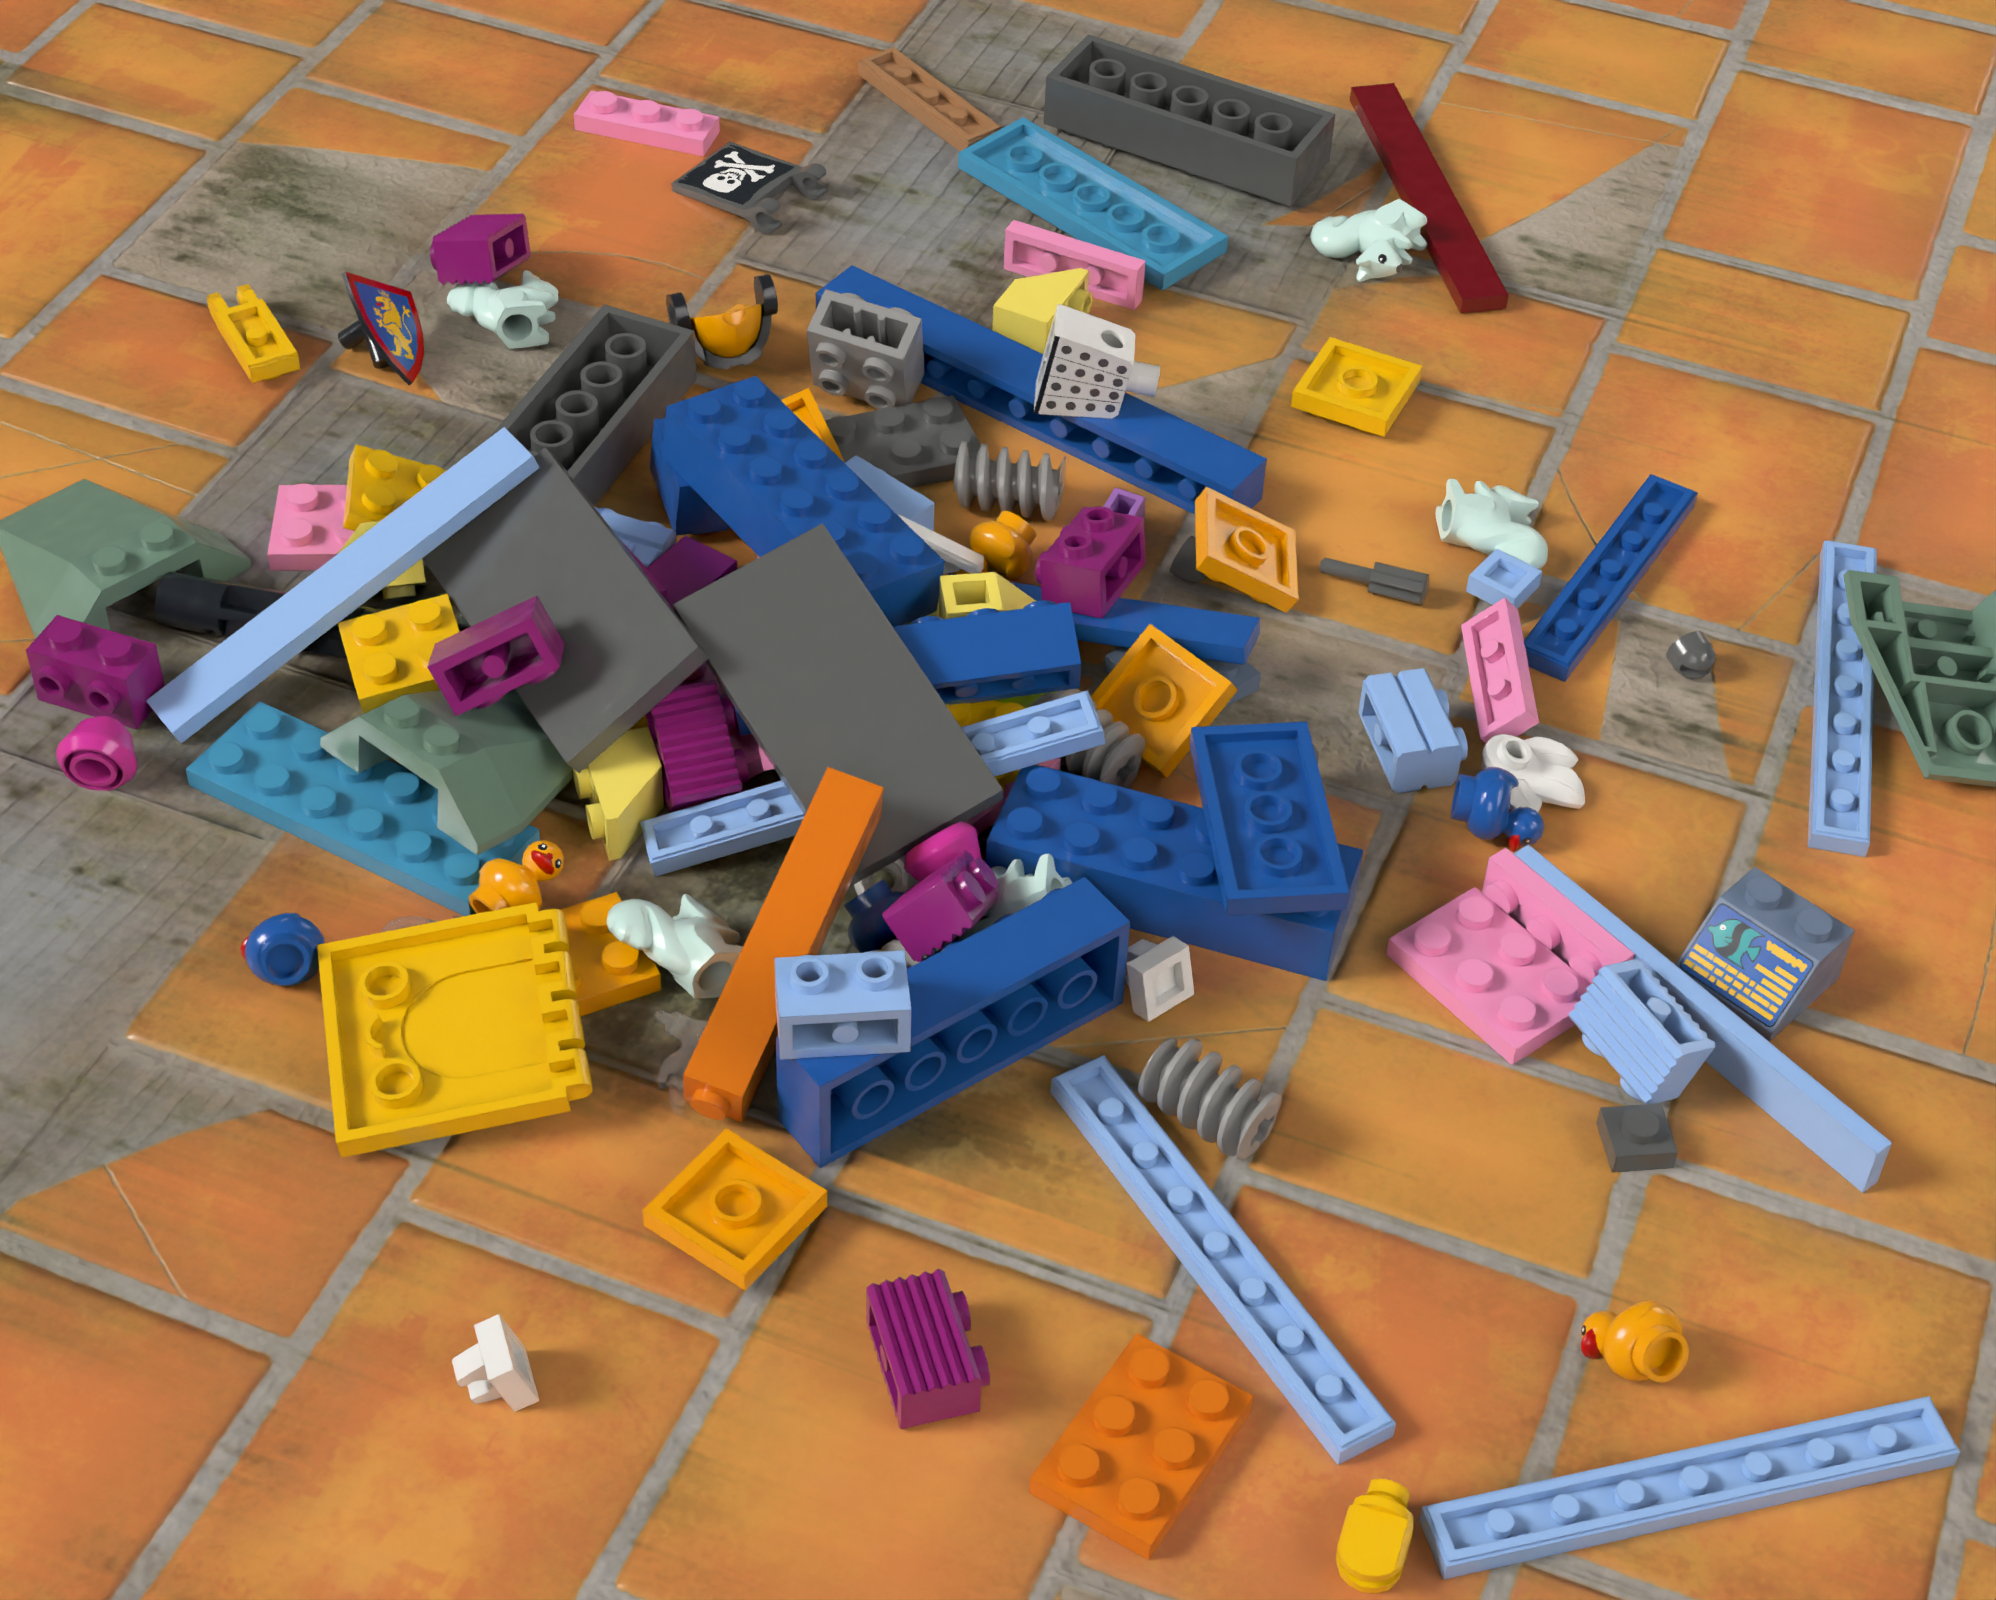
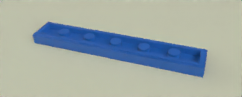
[1524,474,1698,682]
[948,573,1260,665]

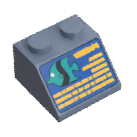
[1675,867,1855,1042]

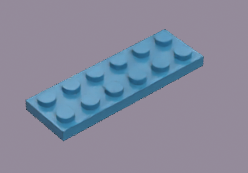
[958,117,1228,290]
[186,701,540,916]

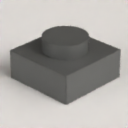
[1596,1103,1678,1173]

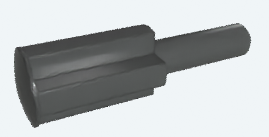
[1319,557,1430,605]

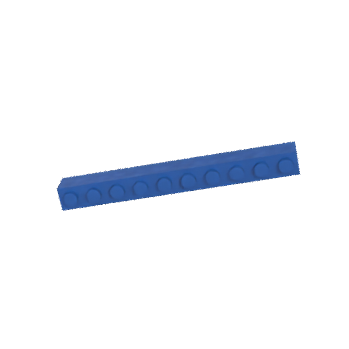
[816,265,1267,514]

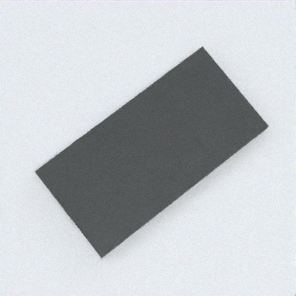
[423,447,710,773]
[673,523,1003,886]

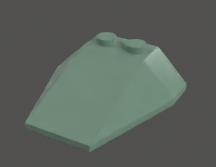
[0,479,252,638]
[1843,570,1996,787]
[320,689,574,855]

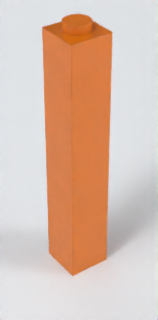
[683,767,884,1123]

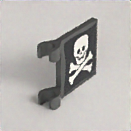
[671,142,828,235]

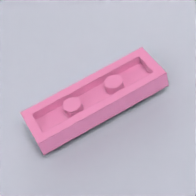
[574,90,720,157]
[1004,220,1146,310]
[1461,598,1539,743]
[1482,848,1635,984]

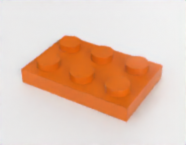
[1029,1333,1254,1560]

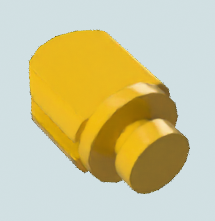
[1336,1479,1414,1594]

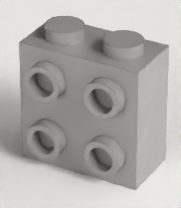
[807,289,925,409]

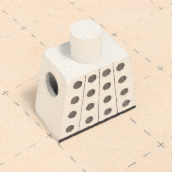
[1034,304,1160,419]

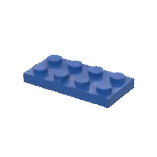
[1190,722,1350,916]

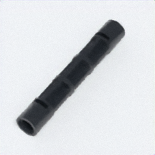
[155,572,470,659]

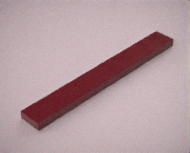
[1350,83,1509,314]

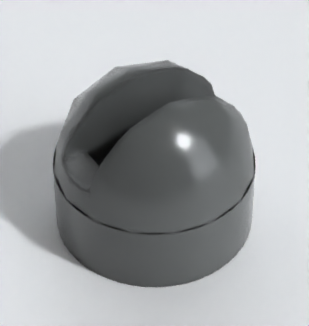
[1170,536,1207,583]
[1666,631,1716,679]

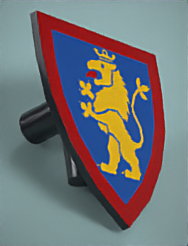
[338,271,424,385]

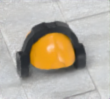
[666,274,778,369]

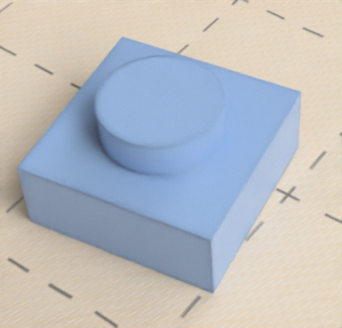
[1466,548,1542,609]

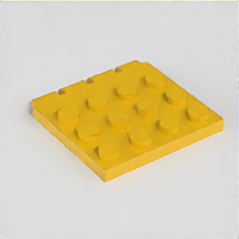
[317,902,593,1158]

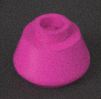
[56,716,137,791]
[904,821,981,882]

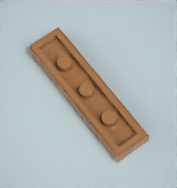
[858,47,1002,151]

